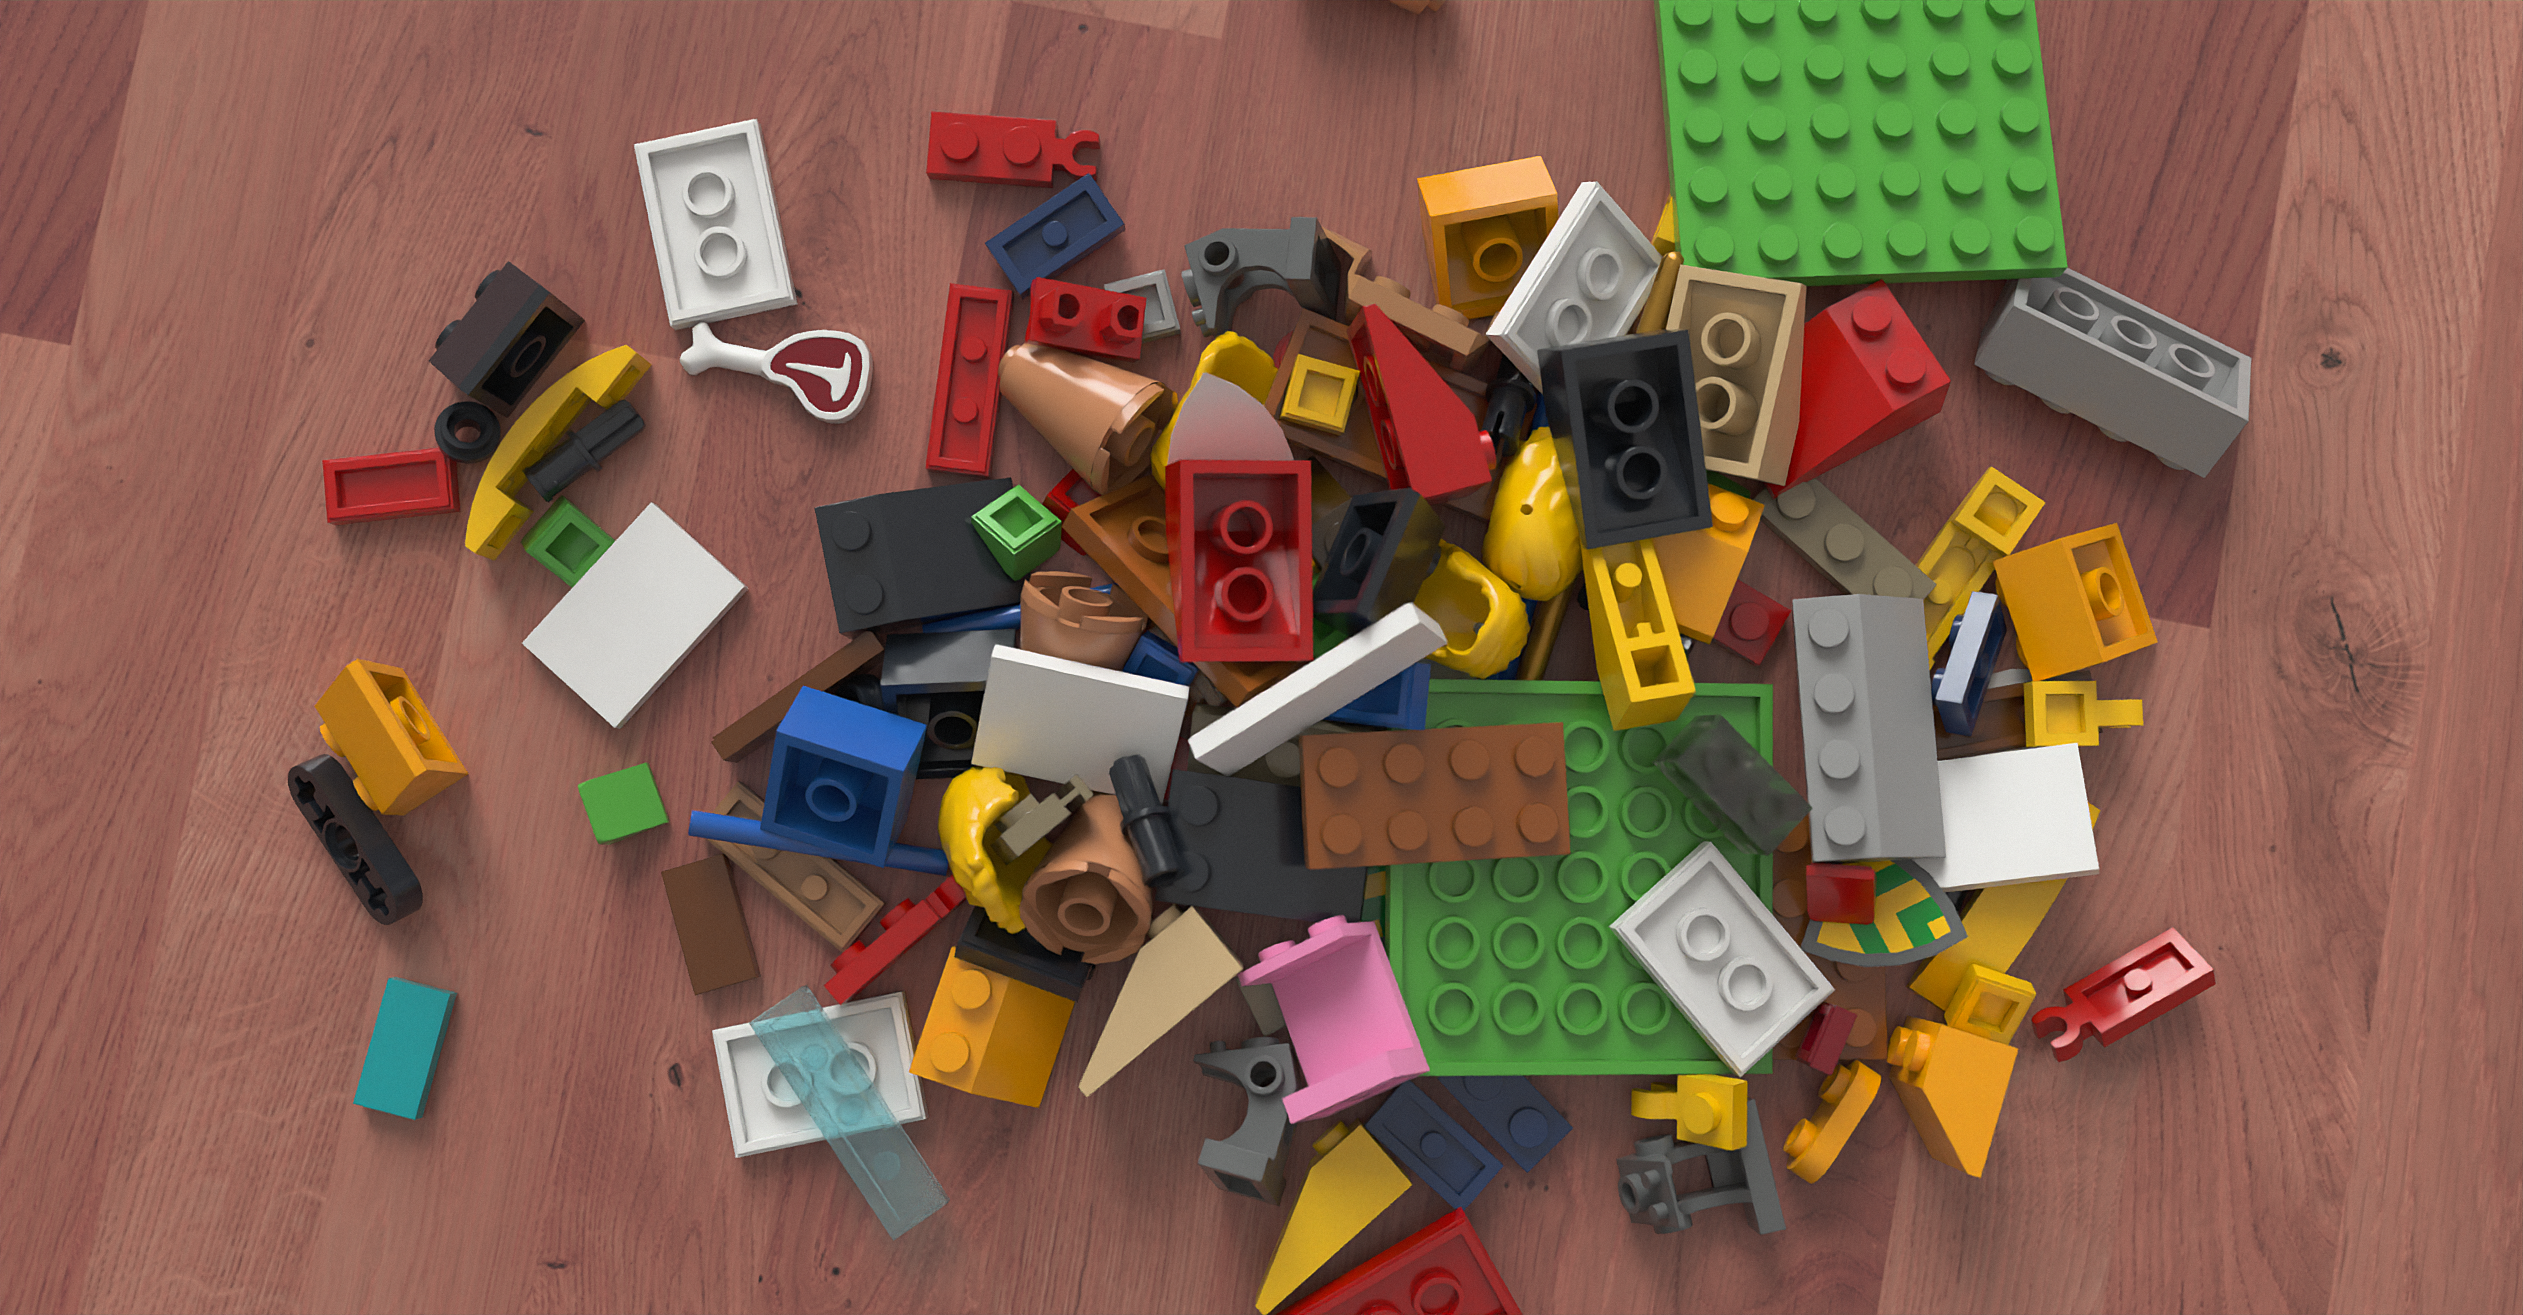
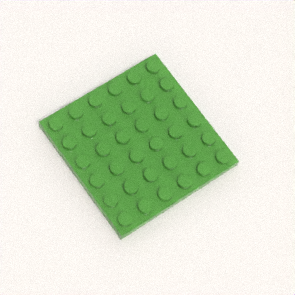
[1654,0,2068,286]
[1385,679,1773,1076]

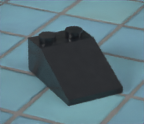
[1537,329,1713,549]
[814,477,1032,640]
[1155,769,1369,923]

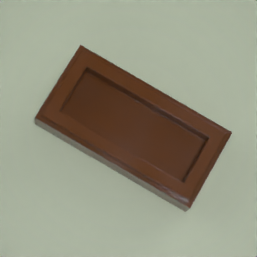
[661,854,761,995]

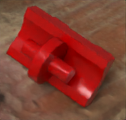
[1025,277,1147,363]

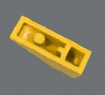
[1579,535,1696,731]
[1256,1118,1412,1315]

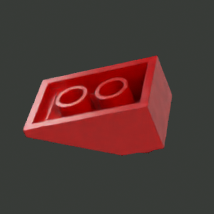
[1763,279,1951,500]
[1346,303,1496,506]
[1165,459,1313,662]

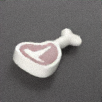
[680,321,873,424]

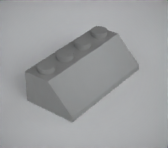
[1974,268,2251,478]
[1792,594,1946,864]

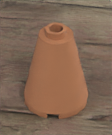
[998,343,1178,495]
[1020,571,1148,672]
[1020,790,1152,964]

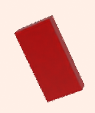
[322,448,461,525]

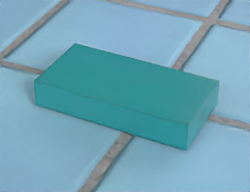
[353,977,457,1120]

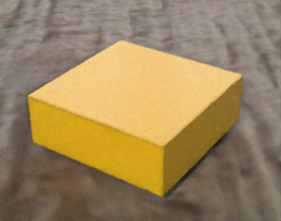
[1280,354,1360,436]
[1944,963,2036,1045]

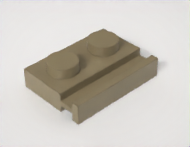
[990,774,1094,866]

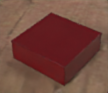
[1795,1002,1858,1076]

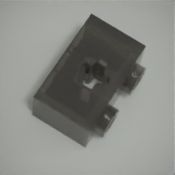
[1652,714,1813,856]

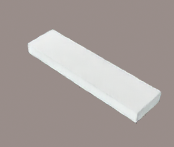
[1188,603,1448,776]

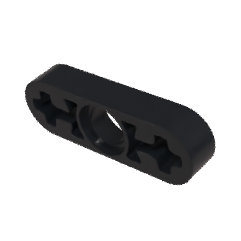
[288,754,423,925]

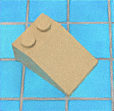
[1666,265,1806,486]
[1078,903,1244,1098]

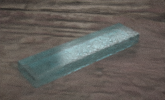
[749,985,950,1241]

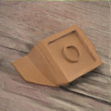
[1321,226,1500,374]

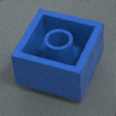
[760,686,927,868]

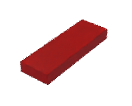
[925,283,1015,479]

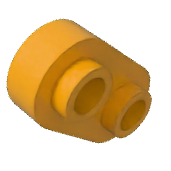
[1783,1060,1881,1184]

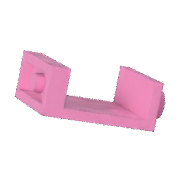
[1237,915,1430,1124]

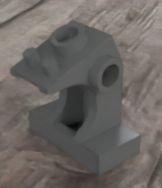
[1182,217,1342,338]
[1193,1037,1302,1206]
[1616,1096,1786,1235]

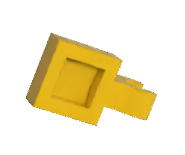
[2024,681,2144,748]
[1631,1074,1748,1151]

